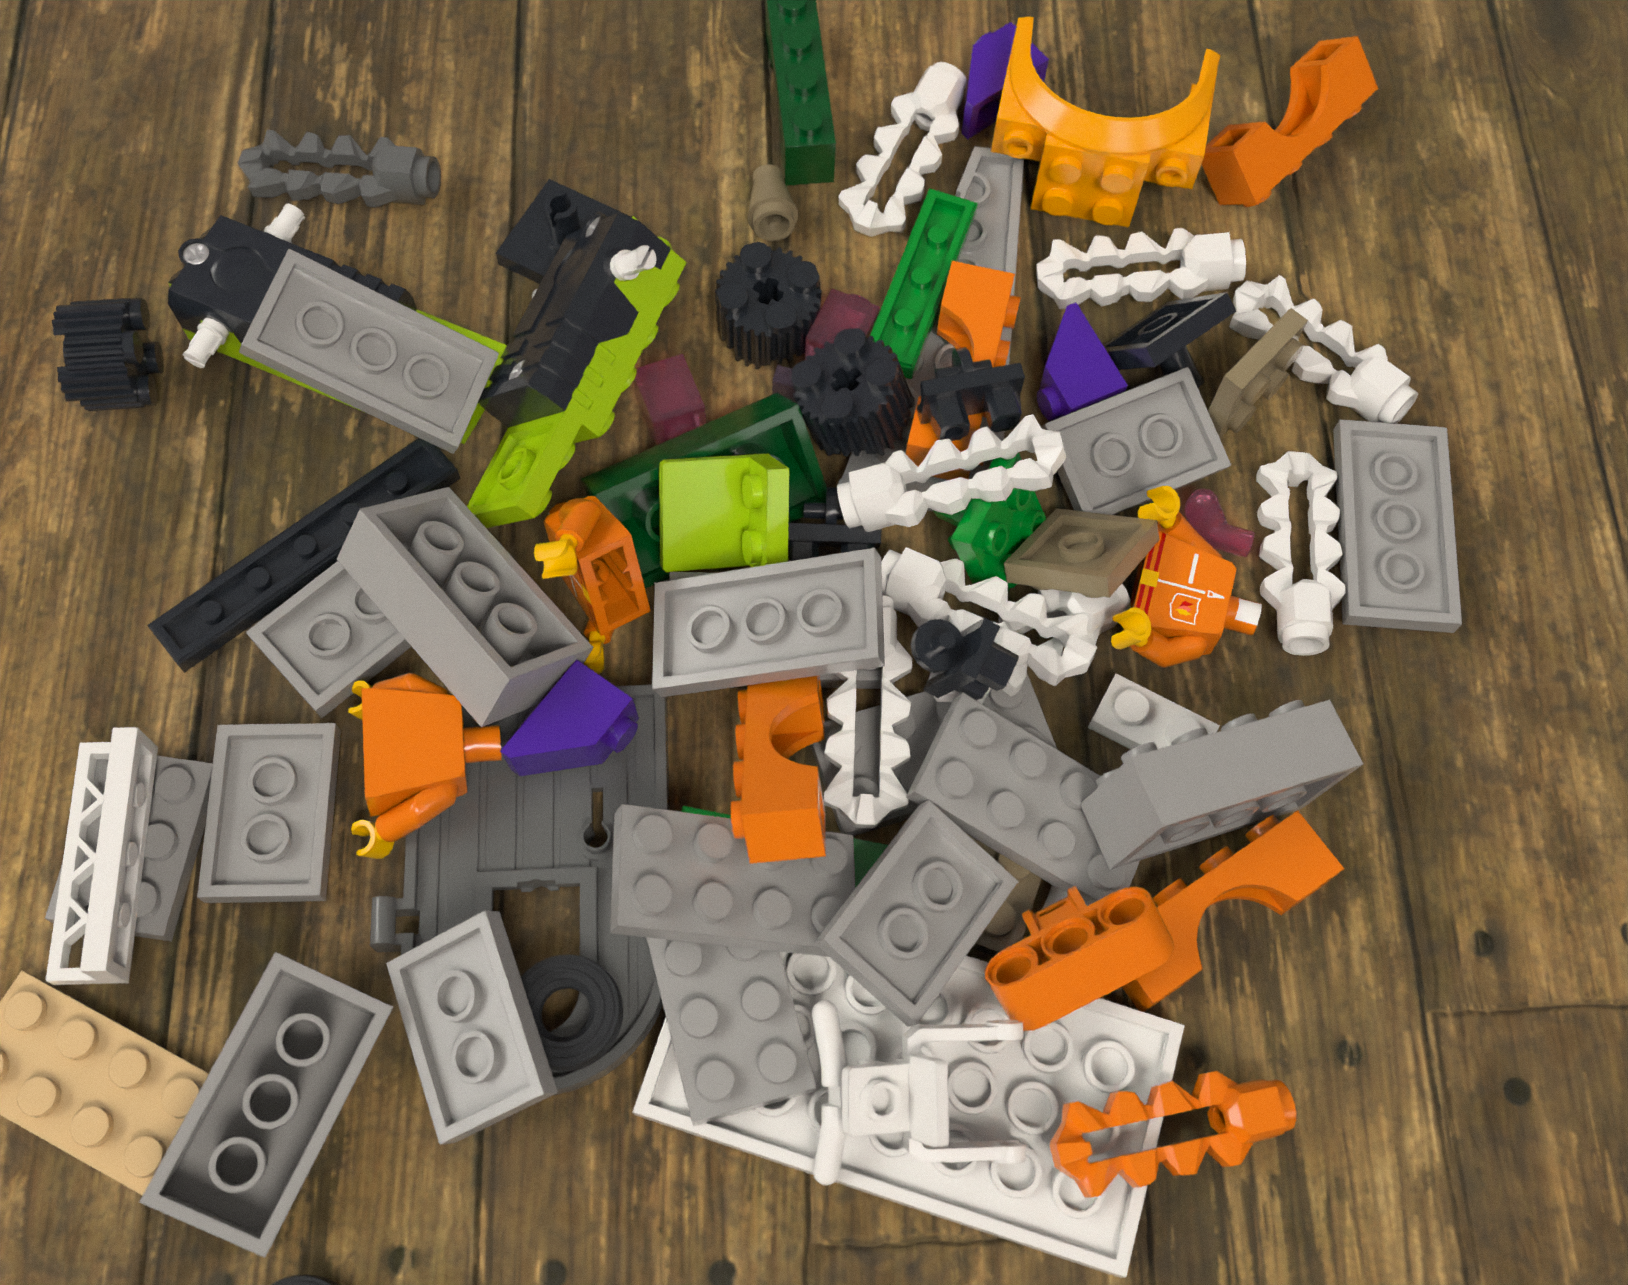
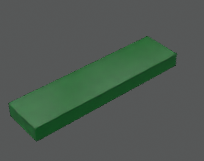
[870,188,978,380]

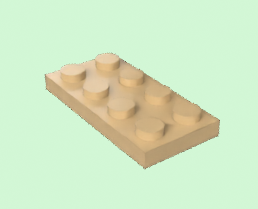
[0,971,209,1196]

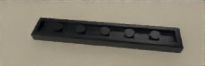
[147,438,461,673]

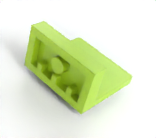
[659,454,789,572]

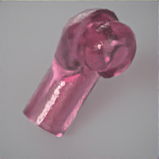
[1185,488,1255,558]

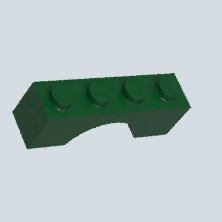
[765,0,836,186]

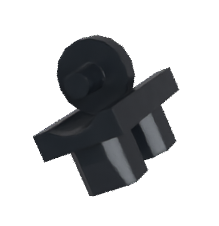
[917,347,1025,441]
[788,487,882,562]
[911,618,1019,701]

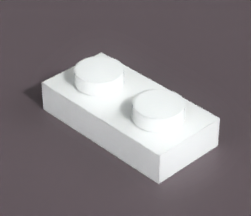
[1088,674,1220,749]

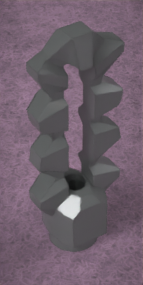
[238,130,441,208]

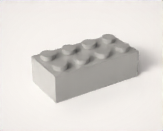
[337,487,593,727]
[1080,700,1363,870]
[139,952,393,1257]

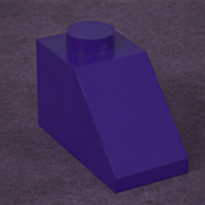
[961,22,1049,140]
[1037,302,1128,420]
[500,660,639,776]

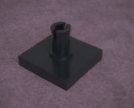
[496,179,629,284]
[1103,292,1236,388]

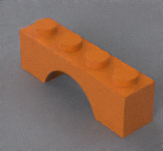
[1202,36,1378,207]
[906,261,1021,480]
[731,675,826,864]
[1122,810,1344,1012]

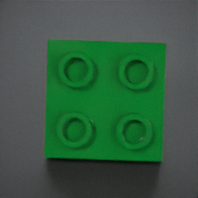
[933,453,1046,591]

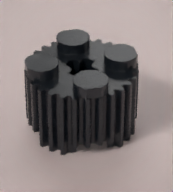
[715,242,822,370]
[52,298,164,411]
[791,328,913,456]

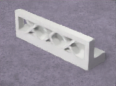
[46,727,158,985]

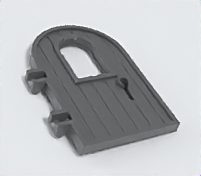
[370,685,670,1095]

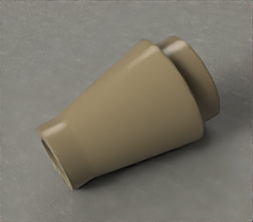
[748,164,798,241]

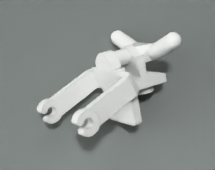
[812,1000,1026,1185]

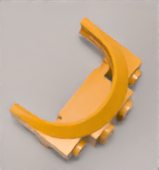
[991,16,1220,227]

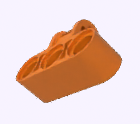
[985,886,1174,1031]

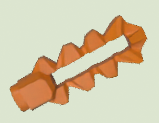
[1049,1071,1296,1198]

